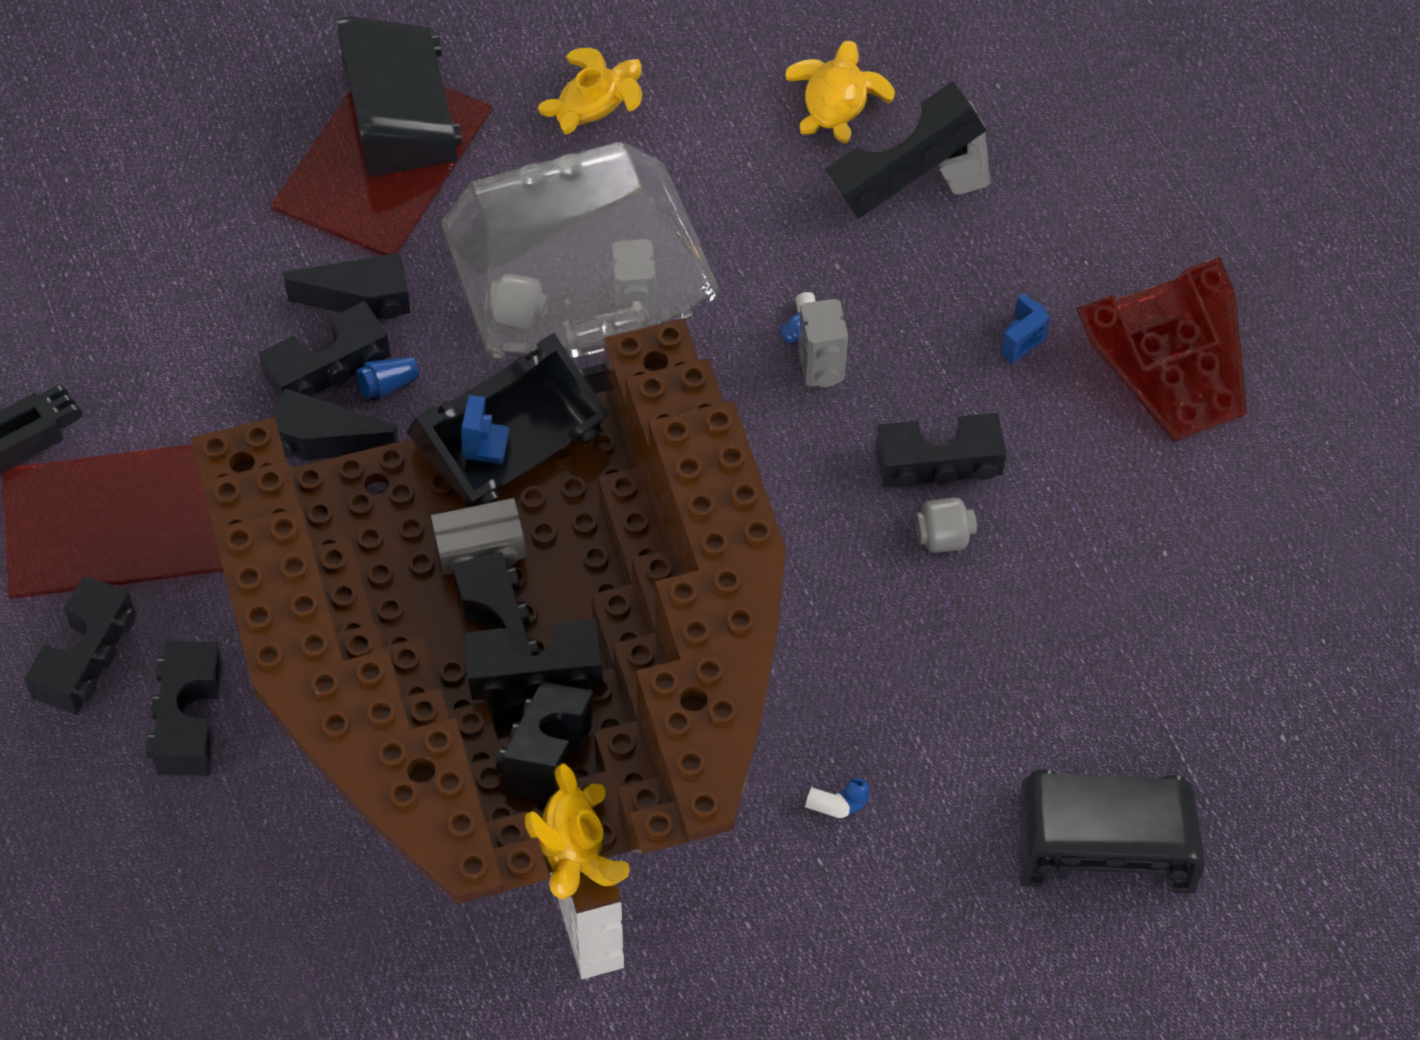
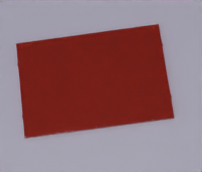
[271,86,492,256]
[2,444,224,599]

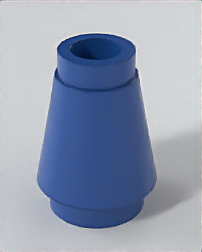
[356,356,419,400]

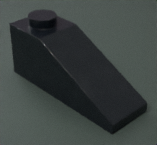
[283,253,411,319]
[270,388,399,460]

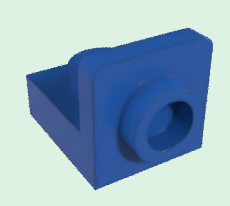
[1001,293,1050,364]
[461,395,509,464]

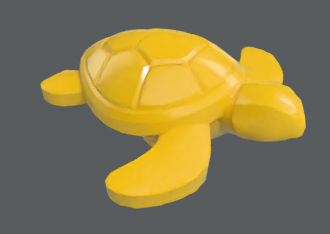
[785,41,895,144]
[538,48,642,134]
[525,763,630,900]

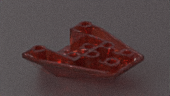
[1076,257,1247,442]

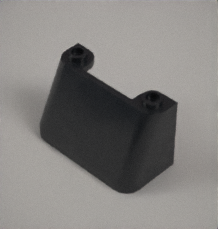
[336,16,463,177]
[407,333,610,507]
[1020,770,1204,894]

